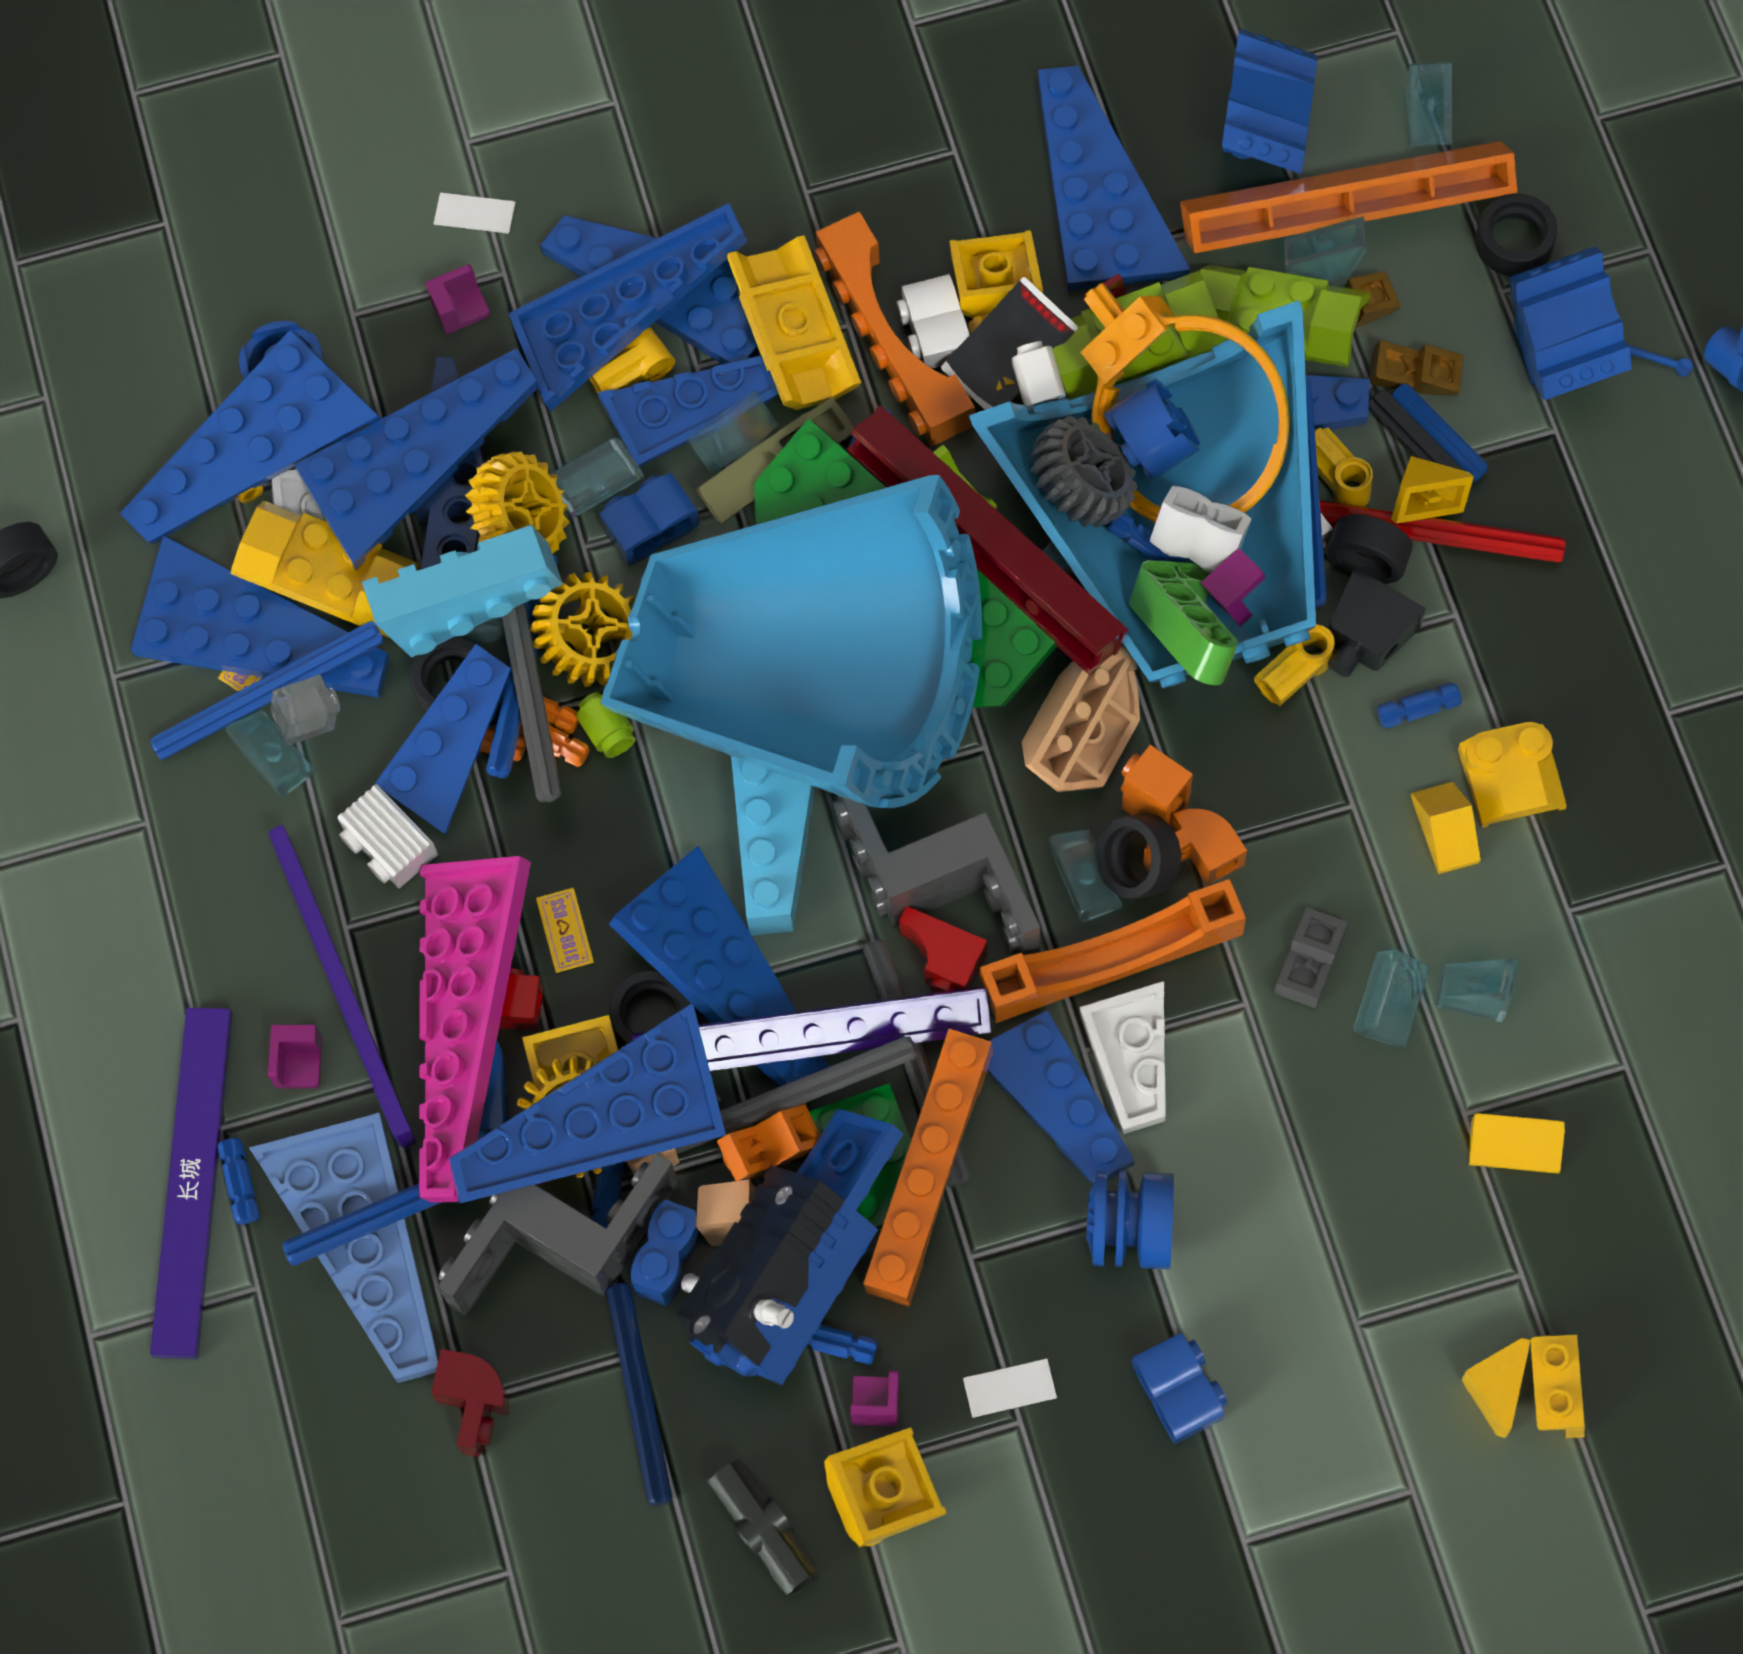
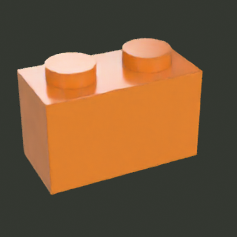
[1120,745,1193,826]

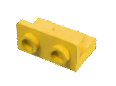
[1530,1335,1585,1438]

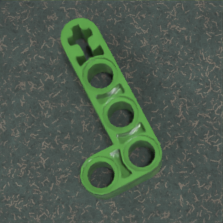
[1128,560,1238,685]

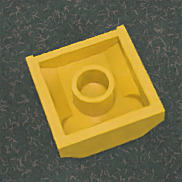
[949,230,1043,318]
[1458,722,1567,828]
[522,1015,618,1092]
[824,1427,947,1547]

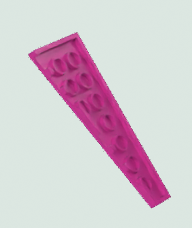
[419,856,531,1203]

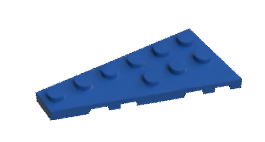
[508,203,748,412]
[120,330,382,544]
[131,535,390,698]
[609,846,829,1105]
[448,1003,726,1203]

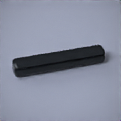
[1369,390,1464,471]

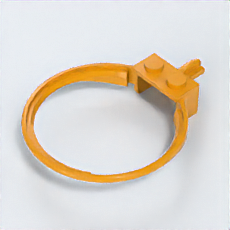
[1080,283,1290,523]

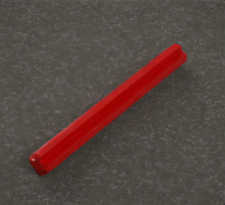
[1320,500,1566,562]

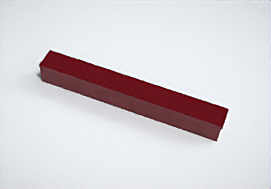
[846,405,1129,675]

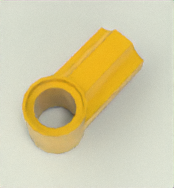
[589,327,676,394]
[1315,427,1373,507]
[1254,624,1335,706]

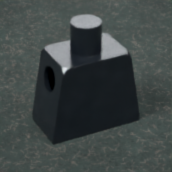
[1328,568,1426,677]

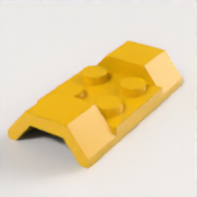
[727,235,861,410]
[230,500,421,638]

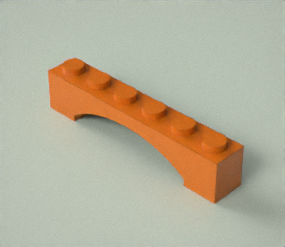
[813,211,975,447]
[980,879,1246,1023]
[864,1029,993,1307]

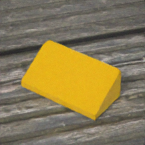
[1469,1113,1565,1174]

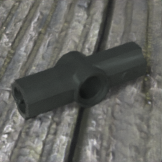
[708,1458,820,1597]

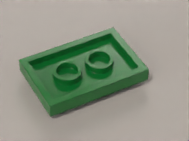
[809,1083,911,1230]

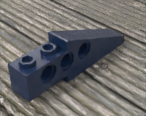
[415,356,484,569]

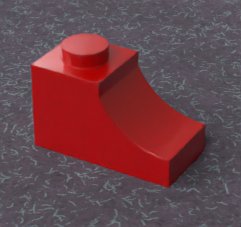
[899,906,987,993]

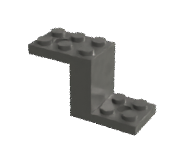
[833,795,1040,955]
[437,1153,679,1317]

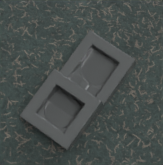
[1274,907,1348,1008]

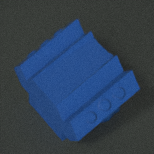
[1222,28,1318,174]
[1509,246,1632,400]

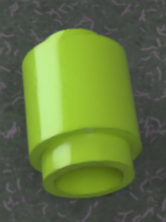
[576,692,636,758]

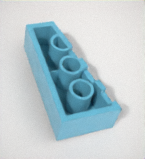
[362,525,563,658]
[731,756,815,936]

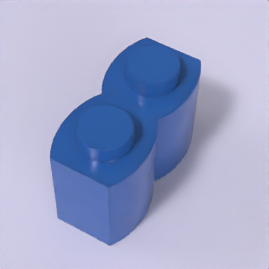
[599,473,700,565]
[631,1199,700,1306]
[1131,1333,1228,1445]

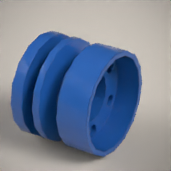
[1086,1170,1174,1270]

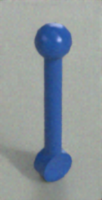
[1629,345,1694,377]

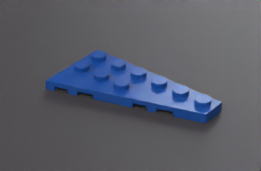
[1038,66,1191,291]
[540,215,759,364]
[294,348,538,570]

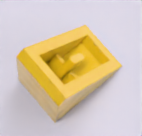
[1391,456,1474,524]
[1411,782,1481,874]
[1461,1338,1531,1438]

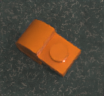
[1143,809,1247,886]
[717,1104,820,1182]

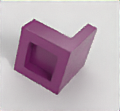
[425,264,490,335]
[1200,548,1265,627]
[268,1025,323,1089]
[850,1370,900,1427]

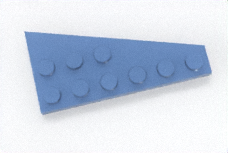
[249,1113,439,1383]

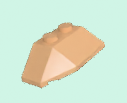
[1021,646,1140,792]

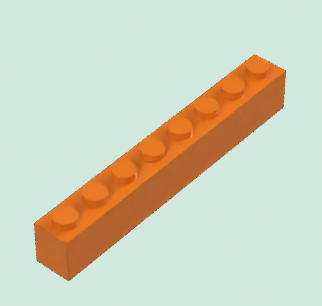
[1180,141,1518,254]

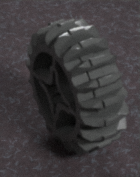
[1029,416,1138,528]

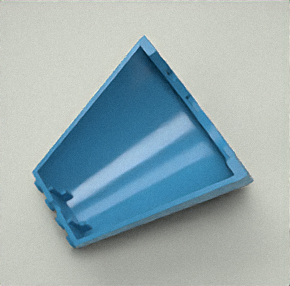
[969,300,1316,689]
[601,475,982,808]

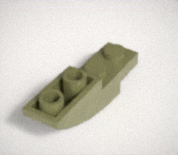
[696,396,854,525]

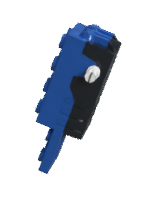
[676,1109,903,1385]

